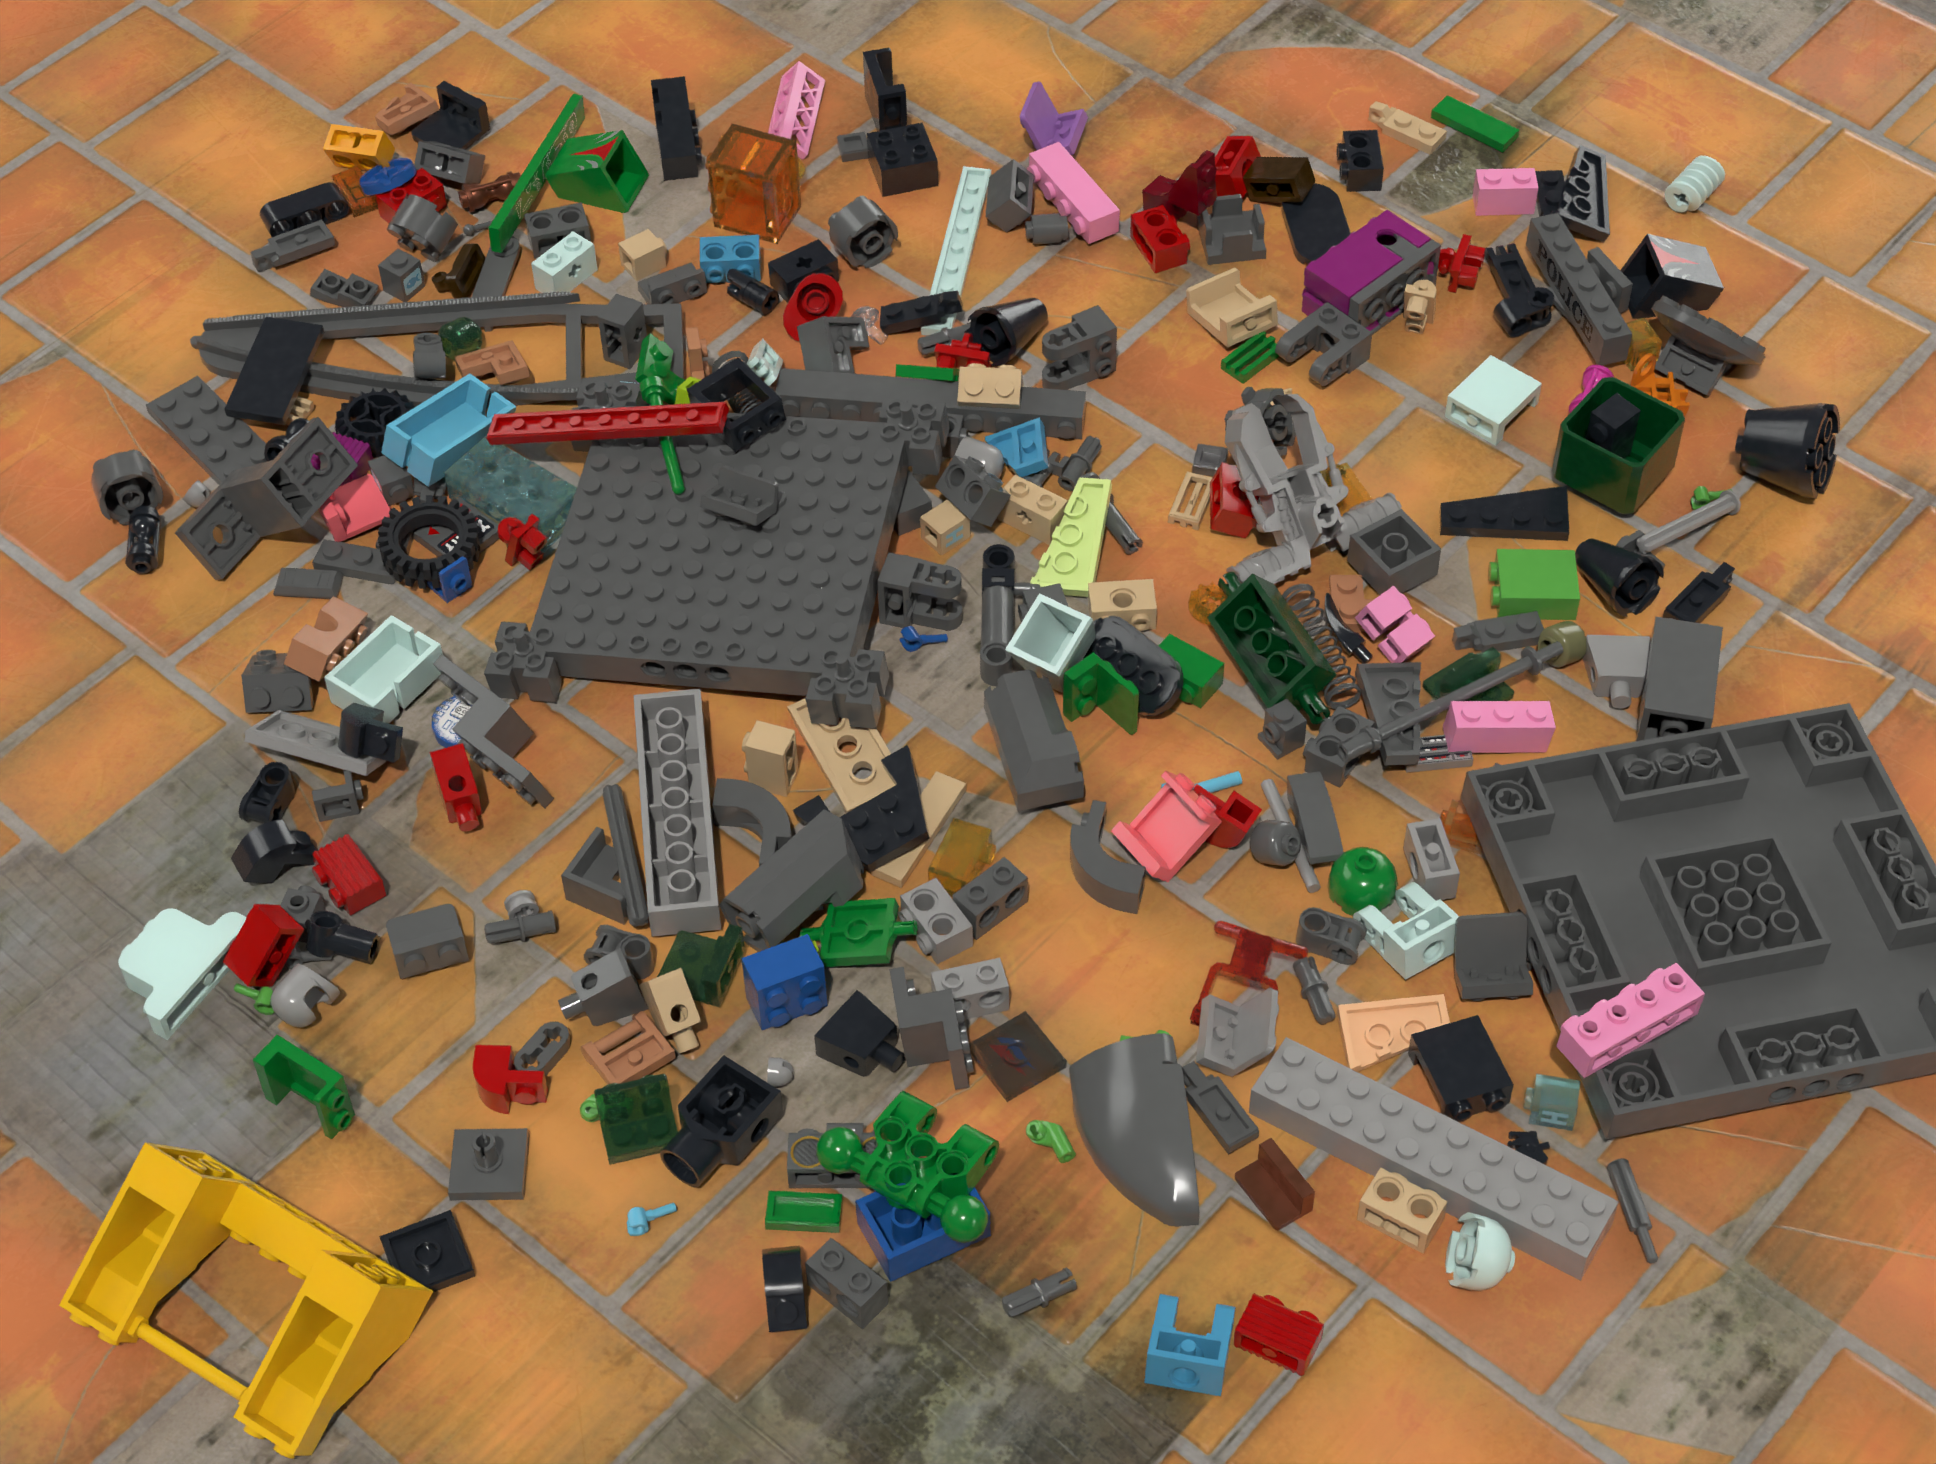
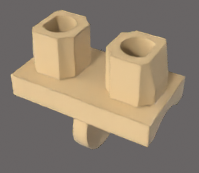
[1404,280,1437,334]

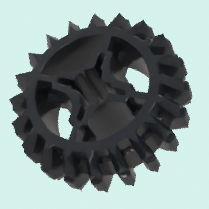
[335,387,415,458]

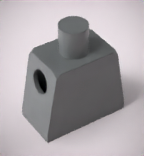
[558,948,648,1026]

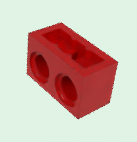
[1130,205,1190,273]

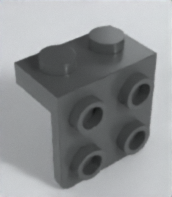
[241,650,314,713]
[386,904,469,979]
[1454,912,1533,1001]

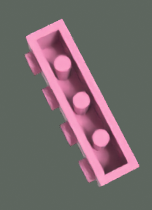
[1027,142,1120,244]
[1556,963,1705,1078]

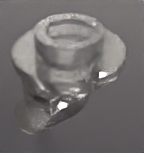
[851,306,888,345]

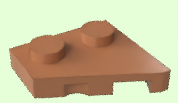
[375,83,439,135]

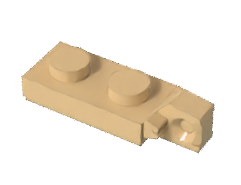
[1368,101,1447,155]

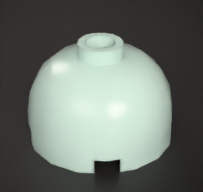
[1445,1212,1515,1291]

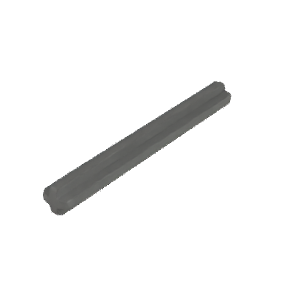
[603,784,649,927]

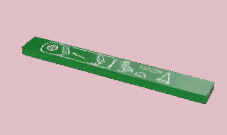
[488,94,585,253]

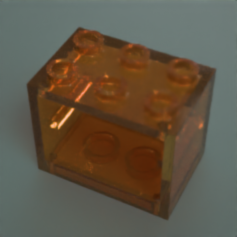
[705,124,801,244]

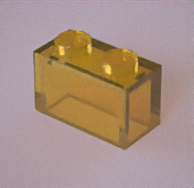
[928,818,996,897]

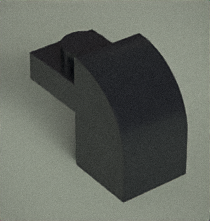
[338,703,403,763]
[231,820,317,883]
[762,1245,807,1332]

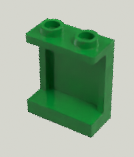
[253,1035,355,1139]

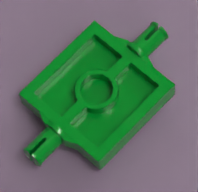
[800,898,918,967]

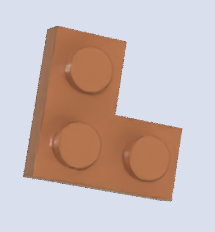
[685,327,710,380]
[454,340,530,385]
[1329,575,1399,633]

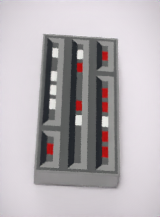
[1404,735,1473,773]

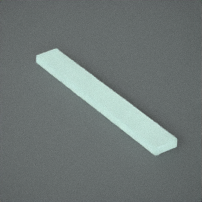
[921,166,992,336]

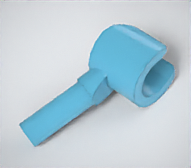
[627,1203,677,1236]

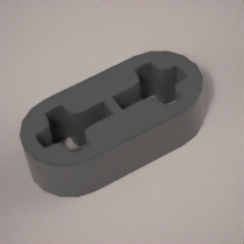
[514,1022,571,1077]

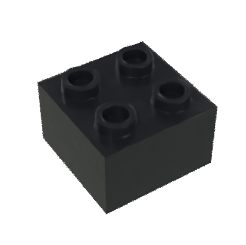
[867,122,938,197]

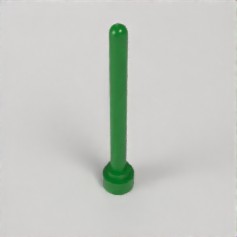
[639,376,685,495]

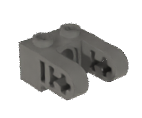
[1275,302,1372,386]
[1042,305,1117,390]
[877,552,963,631]

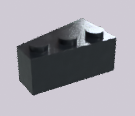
[651,76,703,181]

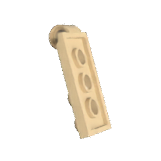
[787,698,895,813]

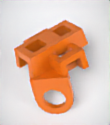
[1631,353,1690,417]

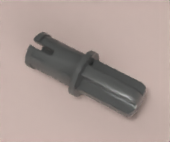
[917,322,970,355]
[1058,436,1102,491]
[484,910,556,944]
[1293,956,1336,1025]
[1002,1267,1077,1317]

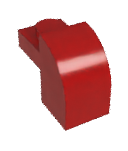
[1193,784,1262,848]
[472,1045,548,1114]

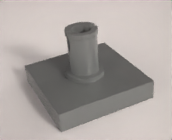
[448,1128,529,1201]

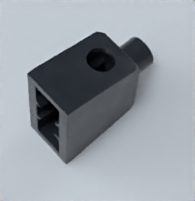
[814,990,905,1077]

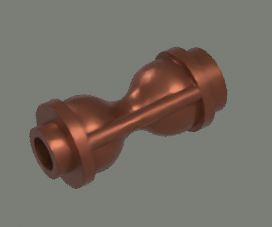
[458,171,521,213]

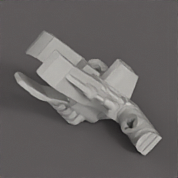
[1225,394,1402,584]

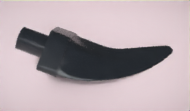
[1325,593,1373,664]

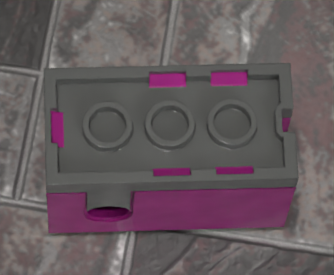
[1302,210,1441,335]

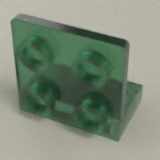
[657,924,745,1007]
[594,1074,678,1165]

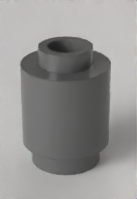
[1025,213,1068,245]

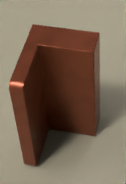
[1235,1138,1315,1231]

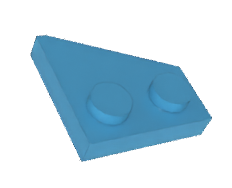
[985,417,1048,477]

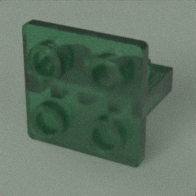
[1422,647,1514,711]

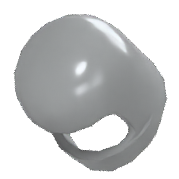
[955,436,1004,478]
[270,964,340,1028]

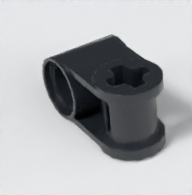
[1493,287,1554,338]
[239,762,296,823]

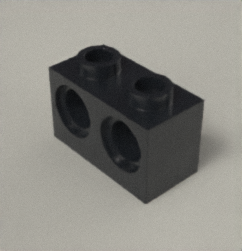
[1336,130,1384,192]

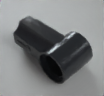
[306,911,380,964]

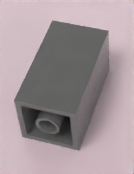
[1636,617,1723,741]

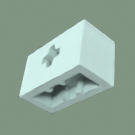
[531,231,598,293]

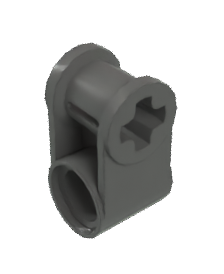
[413,333,446,379]
[1296,907,1367,965]
[584,925,655,980]

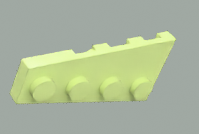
[1030,477,1112,597]

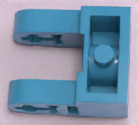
[1144,1294,1236,1396]

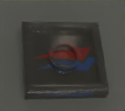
[969,1011,1067,1102]

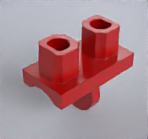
[1438,234,1486,293]
[934,333,992,369]
[497,513,547,570]

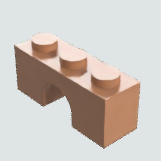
[284,596,368,682]

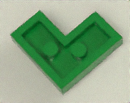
[635,333,685,405]

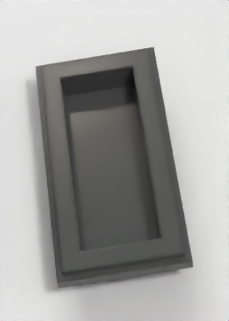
[273,567,343,599]

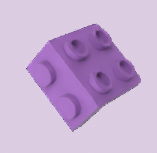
[1020,81,1088,155]

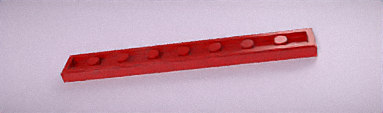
[486,402,729,445]

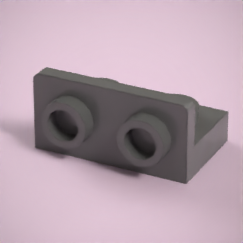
[637,262,707,304]

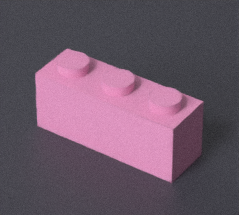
[1443,701,1556,753]

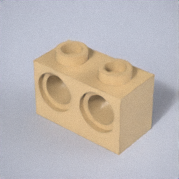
[1357,1167,1448,1254]

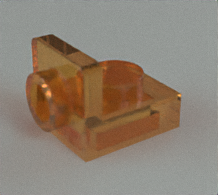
[1440,799,1483,855]

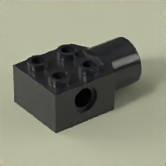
[660,1055,784,1187]

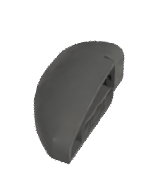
[1069,1033,1199,1227]

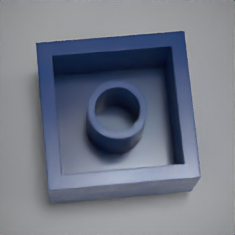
[741,934,828,1030]

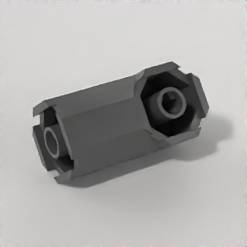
[984,669,1084,811]
[719,809,864,952]

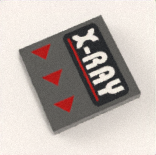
[413,497,500,557]

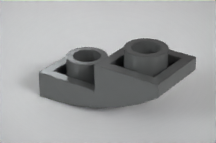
[310,269,379,307]

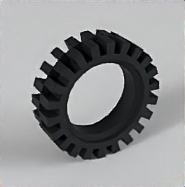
[378,495,481,589]

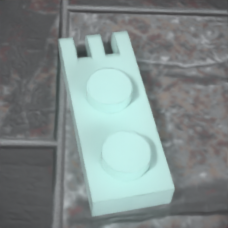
[747,339,784,386]

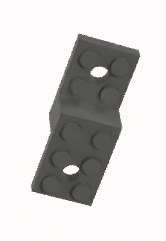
[433,654,554,808]

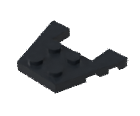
[793,745,930,872]

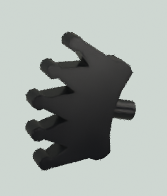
[1507,1131,1550,1165]

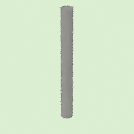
[1261,779,1321,893]

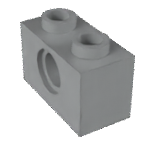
[1403,818,1460,901]

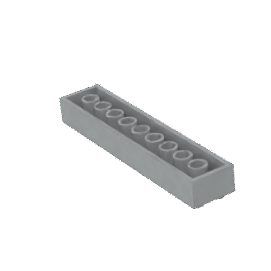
[1249,1037,1619,1281]

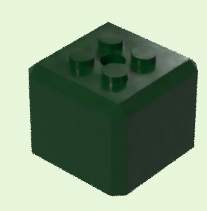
[1552,377,1685,515]

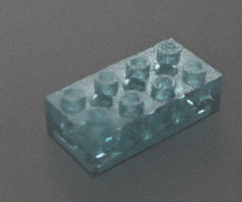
[444,435,577,553]

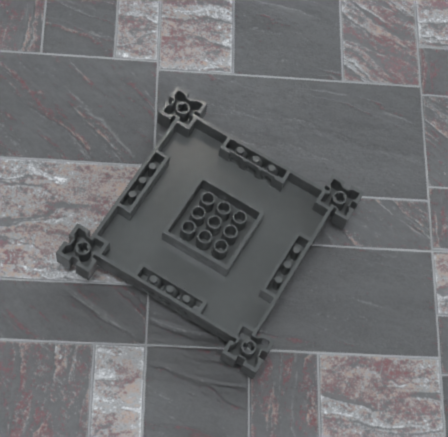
[484,380,950,729]

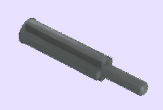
[1607,1158,1658,1263]

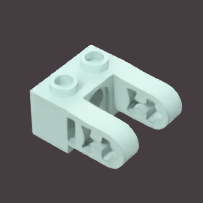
[1353,882,1459,980]

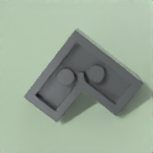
[797,316,869,374]
[561,827,629,925]

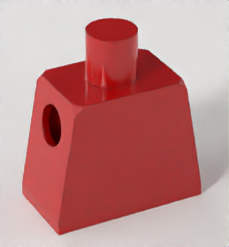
[430,743,482,831]

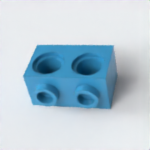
[700,235,761,283]

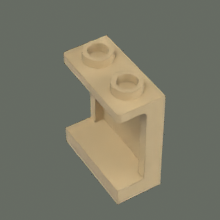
[1186,268,1278,347]

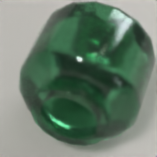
[438,317,482,360]

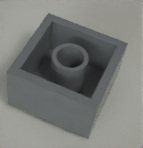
[1347,509,1441,595]

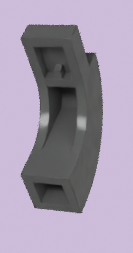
[713,778,791,867]
[1070,800,1146,914]

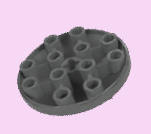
[1651,295,1766,396]

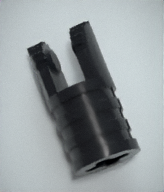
[727,268,779,315]

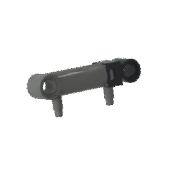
[980,544,1040,687]

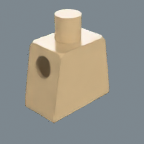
[639,968,701,1054]

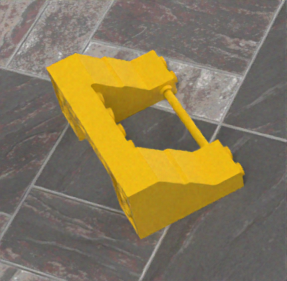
[59,1142,433,1459]

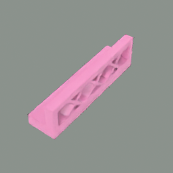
[764,61,825,160]

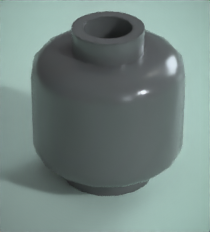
[1250,820,1301,866]

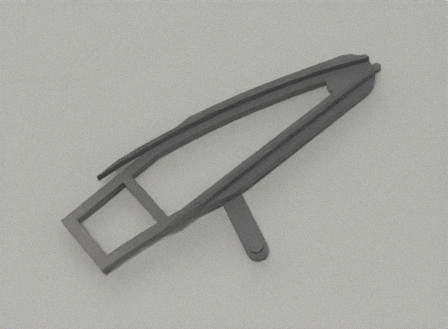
[190,236,685,409]

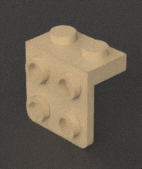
[957,363,1024,409]

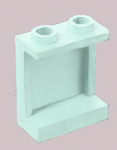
[1445,355,1542,446]

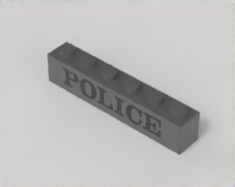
[1526,213,1632,365]

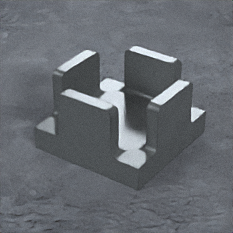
[1197,194,1266,265]

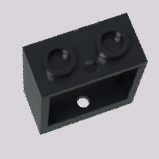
[687,357,786,452]

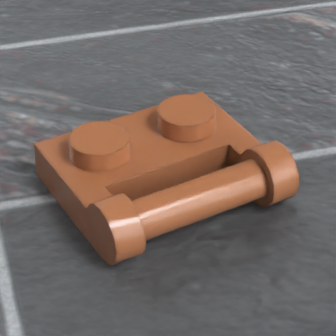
[580,1011,676,1092]

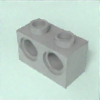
[898,878,973,964]
[931,958,1009,1020]

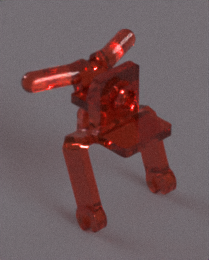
[1190,921,1308,1026]

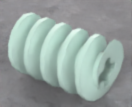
[1665,155,1725,213]

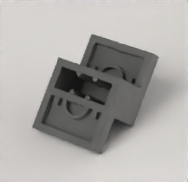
[889,967,974,1090]

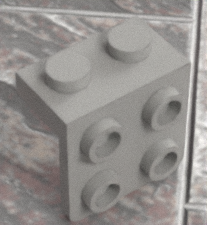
[1196,988,1279,1077]

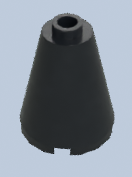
[967,298,1048,366]
[1575,538,1664,617]

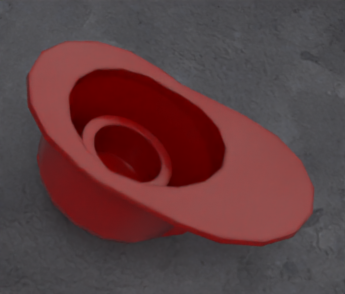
[783,273,843,342]

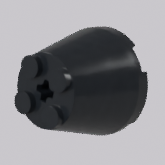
[1735,403,1840,499]

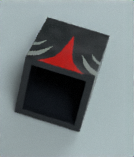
[1620,234,1724,319]

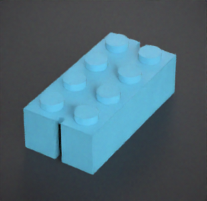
[381,373,516,487]

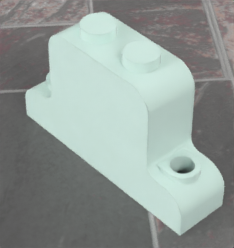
[118,908,246,1040]

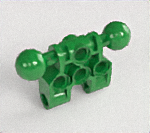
[816,1091,999,1243]

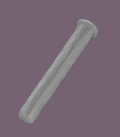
[1636,490,1741,554]

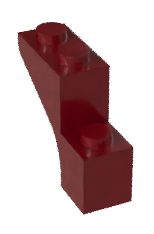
[1142,150,1217,221]

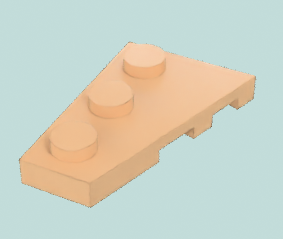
[1337,994,1450,1072]

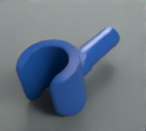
[899,626,948,652]

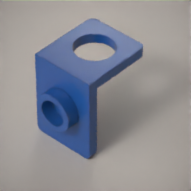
[427,556,473,603]

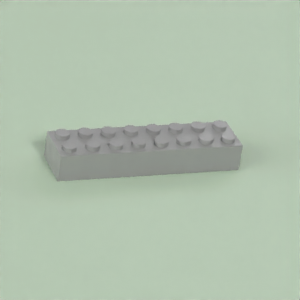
[634,689,721,937]

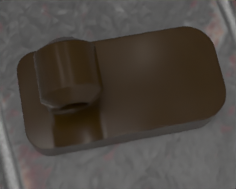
[432,243,485,299]

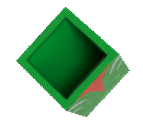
[545,130,649,213]

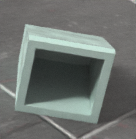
[1005,593,1096,693]

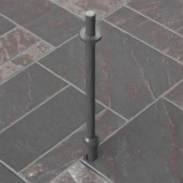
[1336,641,1563,763]

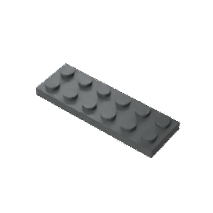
[146,376,267,485]

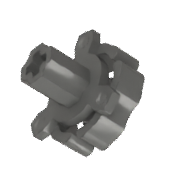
[1225,387,1296,456]

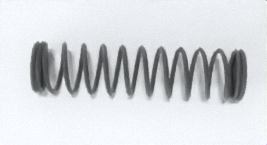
[1282,584,1361,709]

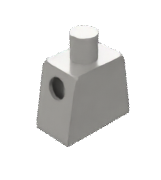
[1583,635,1650,709]

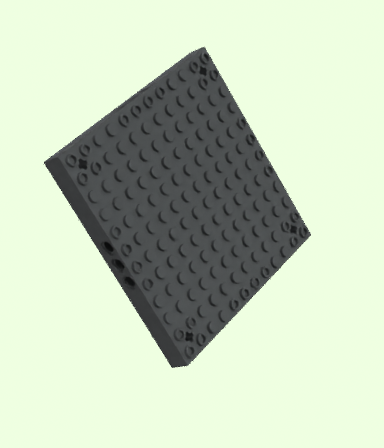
[1461,703,1936,1139]

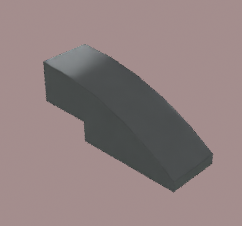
[1287,771,1344,864]

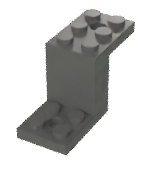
[175,417,358,580]

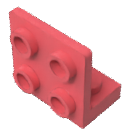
[318,474,391,542]

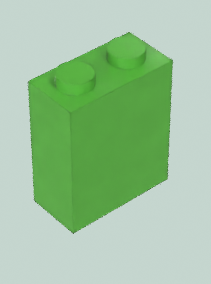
[1488,549,1580,620]

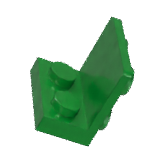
[1063,652,1139,735]

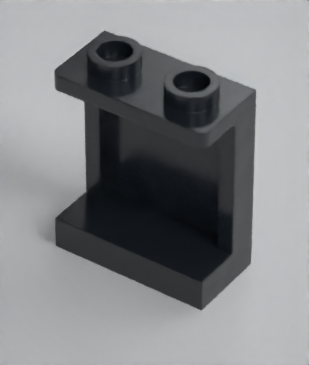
[863,48,907,131]
[1408,1015,1514,1122]

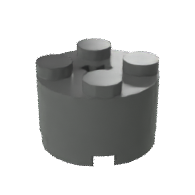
[387,194,458,262]
[828,196,898,268]
[91,449,163,525]

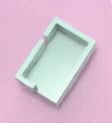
[324,615,443,723]

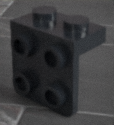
[411,81,490,149]

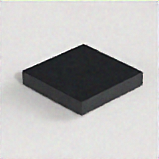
[379,1210,475,1292]

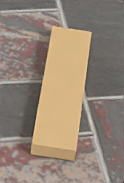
[871,771,966,888]

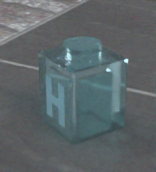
[1523,1074,1580,1131]

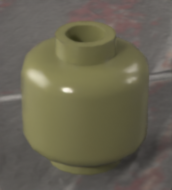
[1538,621,1586,667]

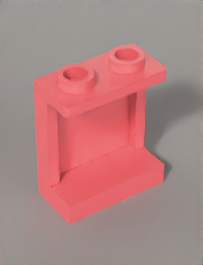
[1111,771,1222,882]

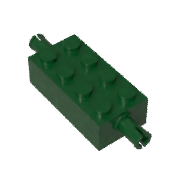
[1207,572,1337,724]

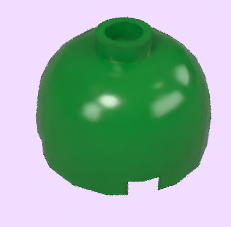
[1327,847,1398,916]

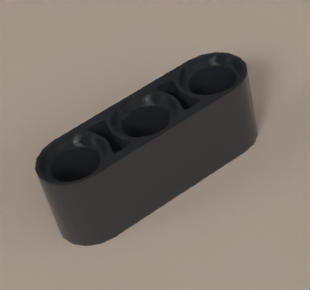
[260,182,349,237]

